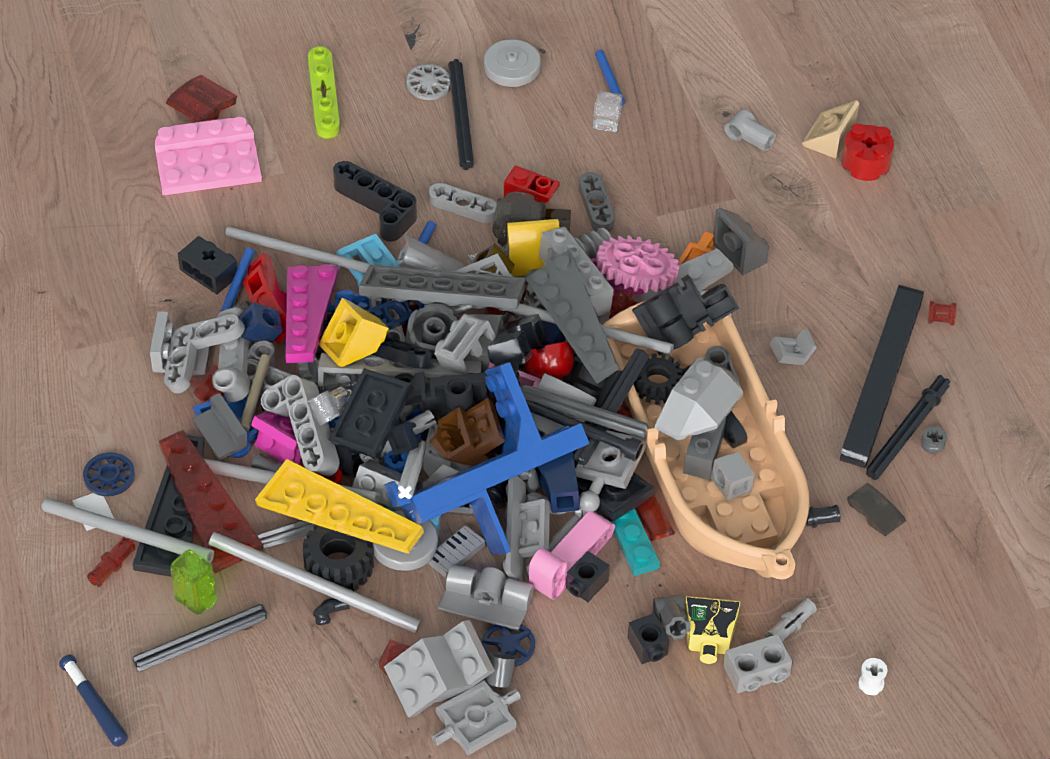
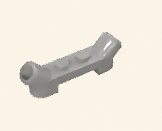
[212,307,254,402]

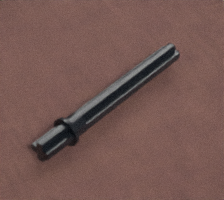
[866,375,950,480]

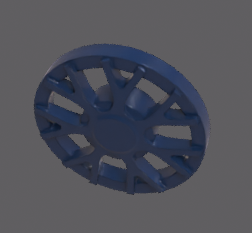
[83,452,135,496]

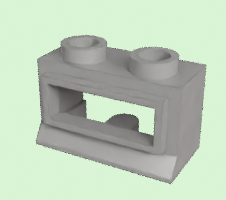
[434,313,496,375]

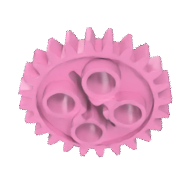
[595,235,680,293]

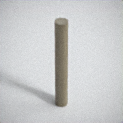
[240,354,271,431]

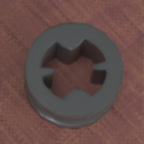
[921,426,947,453]

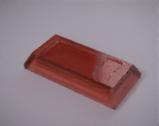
[635,495,675,542]

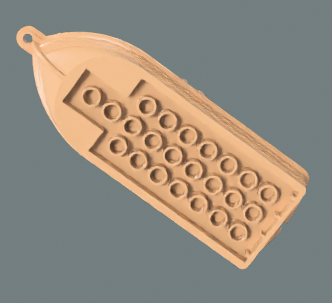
[603,295,809,579]

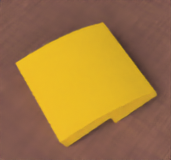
[507,219,559,277]

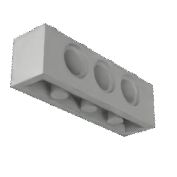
[539,227,614,317]

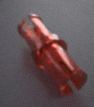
[87,537,136,587]

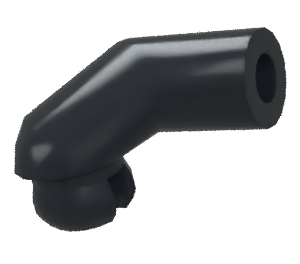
[313,598,350,626]

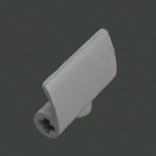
[397,234,468,272]
[438,563,534,630]

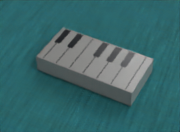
[428,525,485,578]

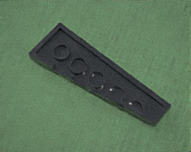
[132,433,205,579]

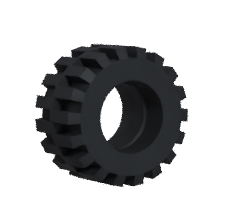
[303,525,374,591]

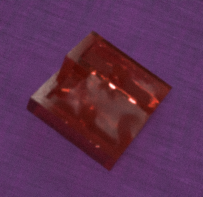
[166,75,237,122]

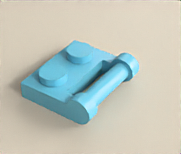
[336,234,400,287]

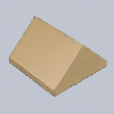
[802,100,859,159]

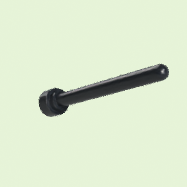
[525,399,644,462]

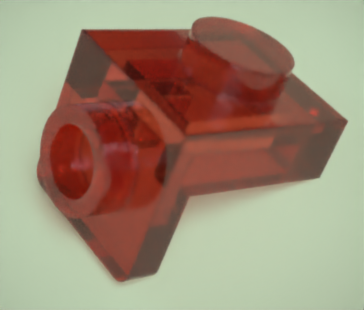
[189,364,224,402]

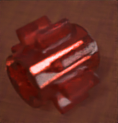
[609,289,638,319]

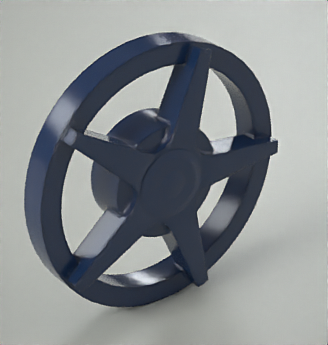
[482,624,535,667]

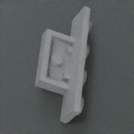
[503,476,550,582]

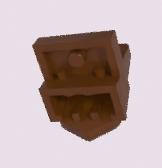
[429,398,505,467]

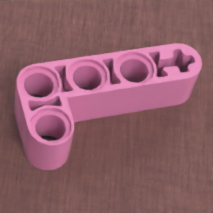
[529,512,615,600]

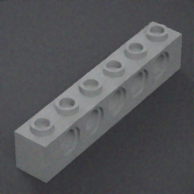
[318,353,482,389]

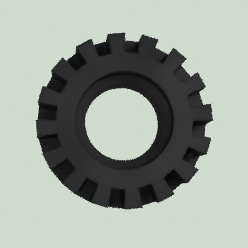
[634,353,683,405]

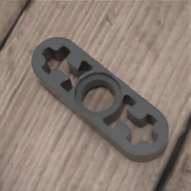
[579,172,614,232]

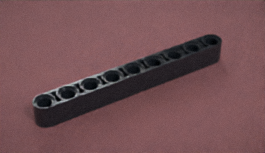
[839,284,924,468]

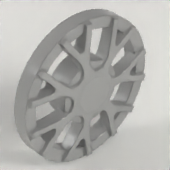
[406,64,451,100]

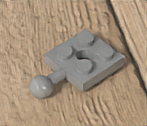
[575,430,647,512]

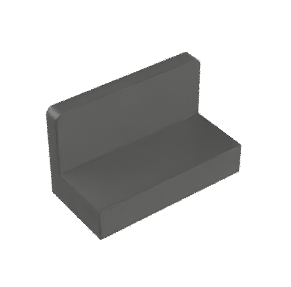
[193,393,247,460]

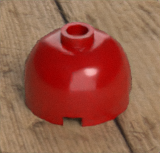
[523,342,575,381]

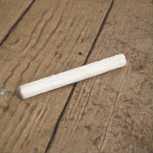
[398,441,426,499]

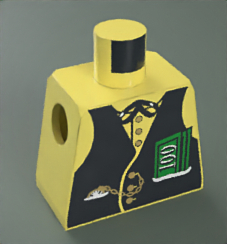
[685,596,740,664]

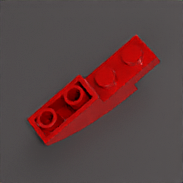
[243,253,287,344]

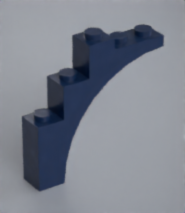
[494,420,579,513]

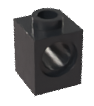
[566,551,610,602]
[627,613,669,664]

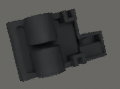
[632,275,739,356]
[563,349,622,408]
[394,372,488,425]

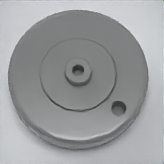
[483,39,541,87]
[372,510,438,571]

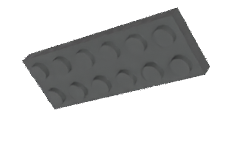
[359,265,525,311]

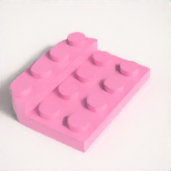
[155,117,262,195]

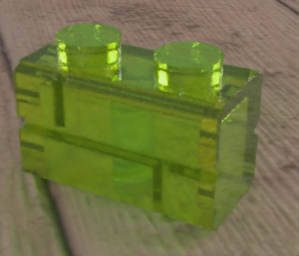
[170,549,217,615]

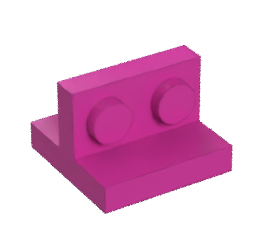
[251,412,303,464]

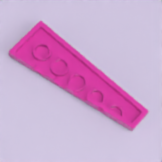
[286,264,339,363]

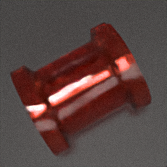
[928,300,956,326]

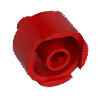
[841,123,894,181]

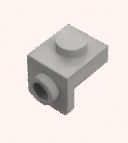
[770,329,816,366]

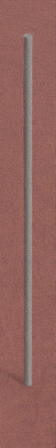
[225,227,674,354]

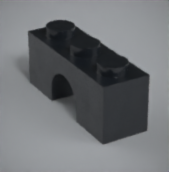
[488,314,547,366]

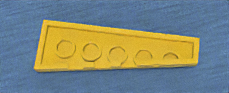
[255,459,424,554]

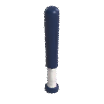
[59,654,128,747]

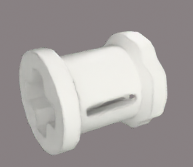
[858,658,887,695]

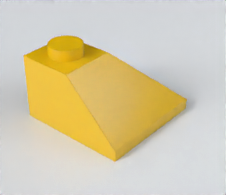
[319,298,389,367]

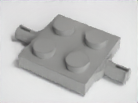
[431,680,521,756]

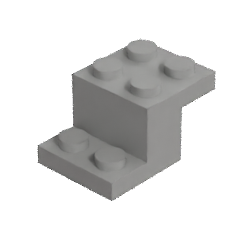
[384,620,495,718]

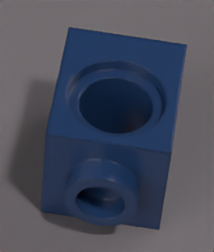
[238,302,283,343]

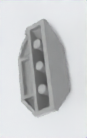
[655,357,743,441]

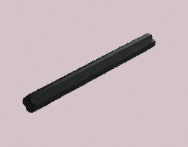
[448,59,474,170]

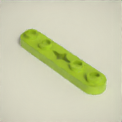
[308,46,340,139]

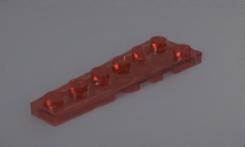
[159,430,263,574]

